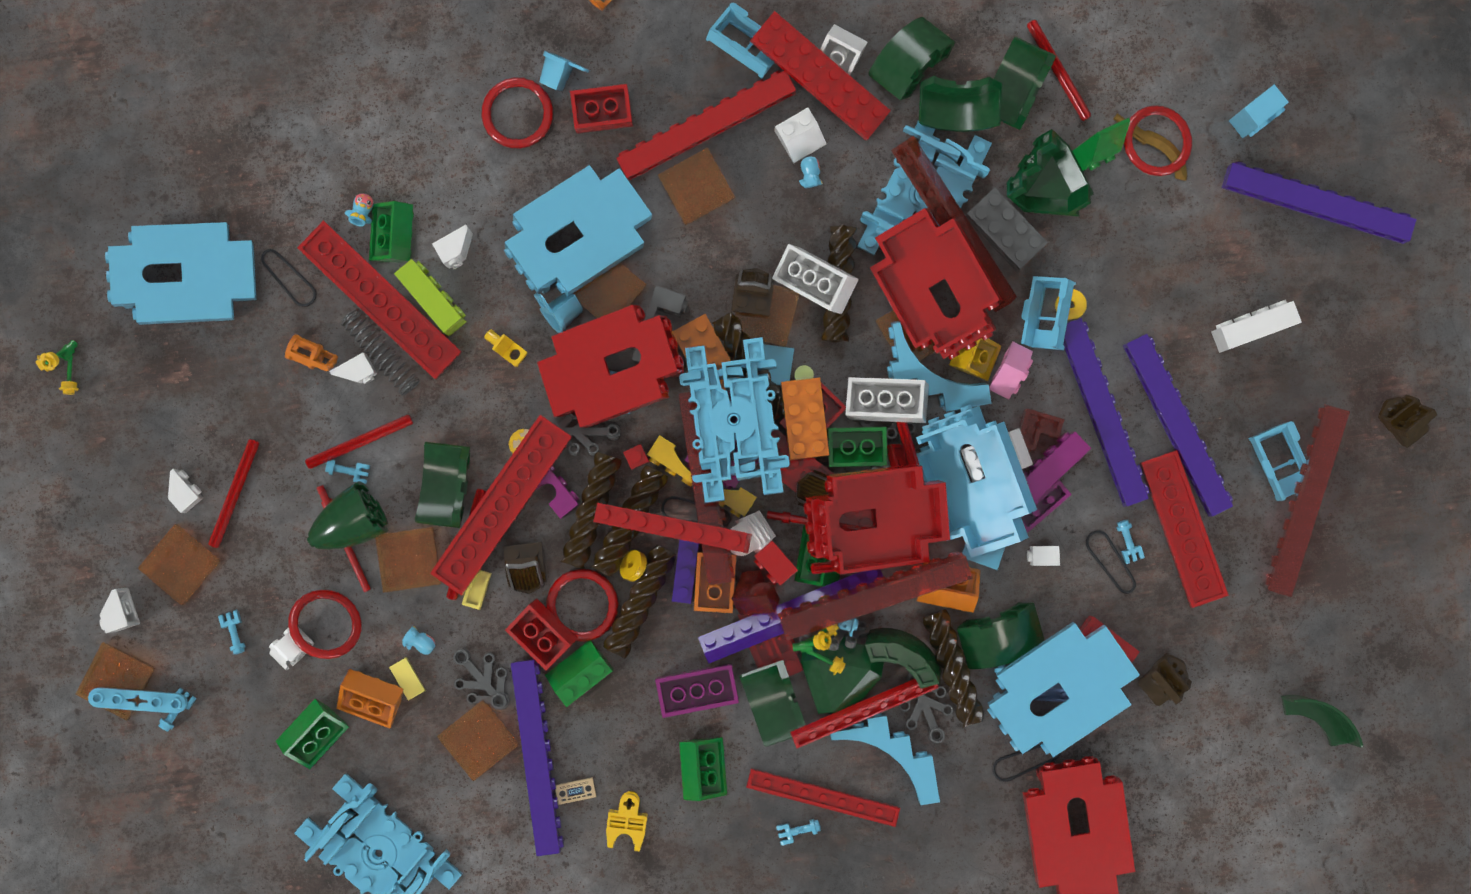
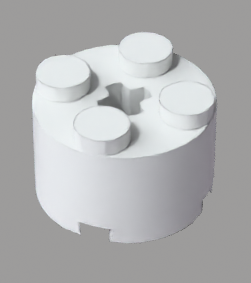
[269,627,314,670]

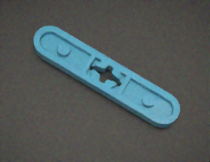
[88,687,188,713]

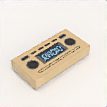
[555,777,597,805]

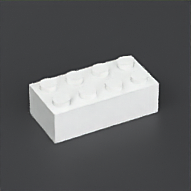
[772,244,859,314]
[1211,300,1302,353]
[845,377,929,423]

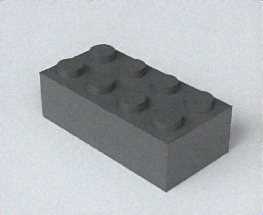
[965,188,1048,272]

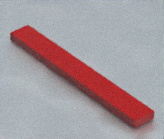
[790,679,938,749]
[746,768,900,827]

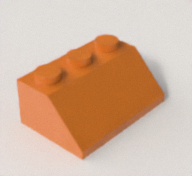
[917,559,980,613]
[336,669,404,728]

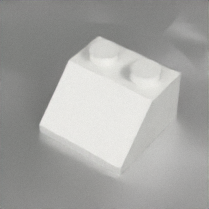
[820,24,868,75]
[775,108,826,163]
[432,225,473,269]
[99,588,140,633]

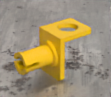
[484,329,528,367]

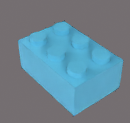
[1229,84,1289,138]

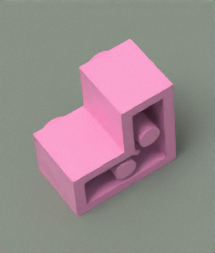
[989,341,1033,400]

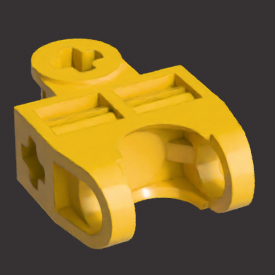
[606,791,648,852]

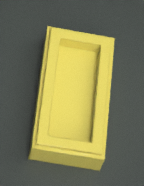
[462,570,492,610]
[389,657,426,701]

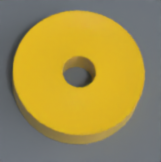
[1055,289,1087,320]
[620,550,647,582]

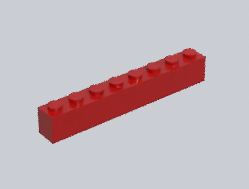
[593,503,752,553]

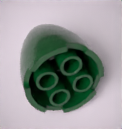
[307,481,389,550]

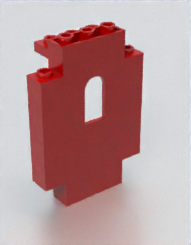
[870,208,1002,360]
[537,305,684,428]
[804,464,950,575]
[1023,756,1135,894]

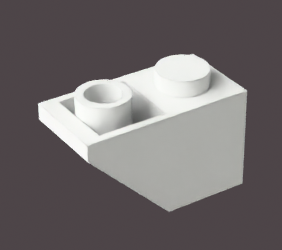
[168,469,203,513]

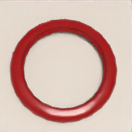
[481,77,553,149]
[1124,105,1192,176]
[546,569,618,642]
[288,590,362,659]

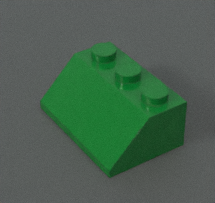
[369,201,414,263]
[827,427,887,467]
[794,525,840,587]
[545,640,614,707]
[276,698,349,769]
[679,737,727,801]

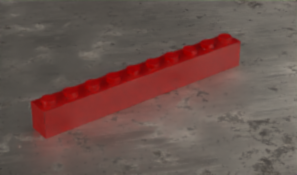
[616,70,796,181]

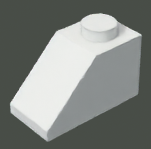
[329,353,377,384]
[1027,546,1060,566]

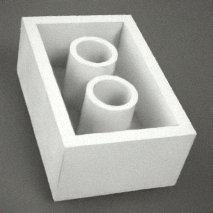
[961,428,1033,482]

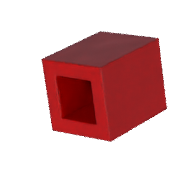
[623,444,650,470]

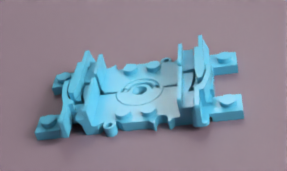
[857,120,992,255]
[679,337,790,503]
[294,773,463,894]

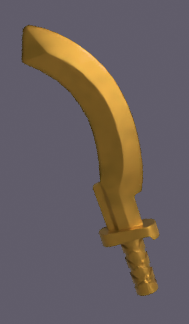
[1113,113,1187,181]

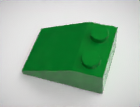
[1072,118,1130,171]

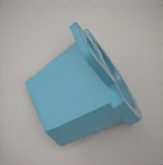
[539,51,589,91]
[534,293,583,333]

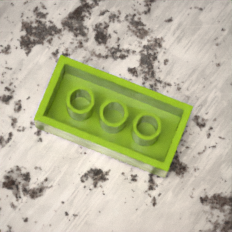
[394,259,467,337]

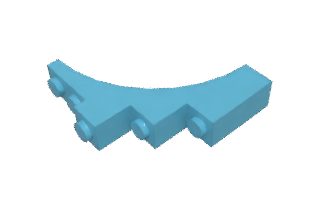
[887,321,992,412]
[830,712,940,805]

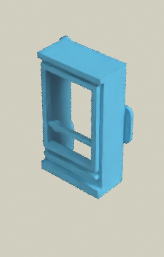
[706,3,774,78]
[1021,276,1076,350]
[1248,421,1320,501]

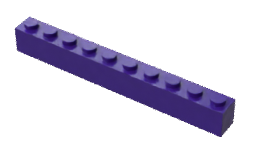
[1221,162,1417,244]
[1063,318,1149,507]
[1123,334,1233,517]
[698,569,888,664]
[511,659,564,856]

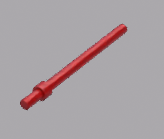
[316,485,371,592]
[767,511,868,531]

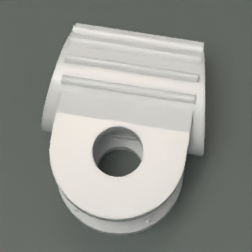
[730,510,776,556]

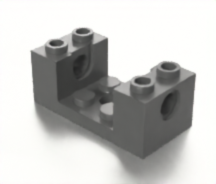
[632,286,689,364]

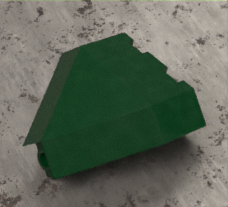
[1006,129,1094,217]
[801,637,884,715]

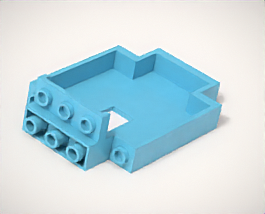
[504,165,652,297]
[105,222,257,325]
[916,405,1037,558]
[987,622,1140,757]

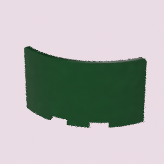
[868,17,955,101]
[994,37,1056,130]
[919,76,1002,132]
[415,442,470,528]
[957,602,1045,669]
[865,628,941,689]
[739,660,806,747]
[1281,695,1363,748]

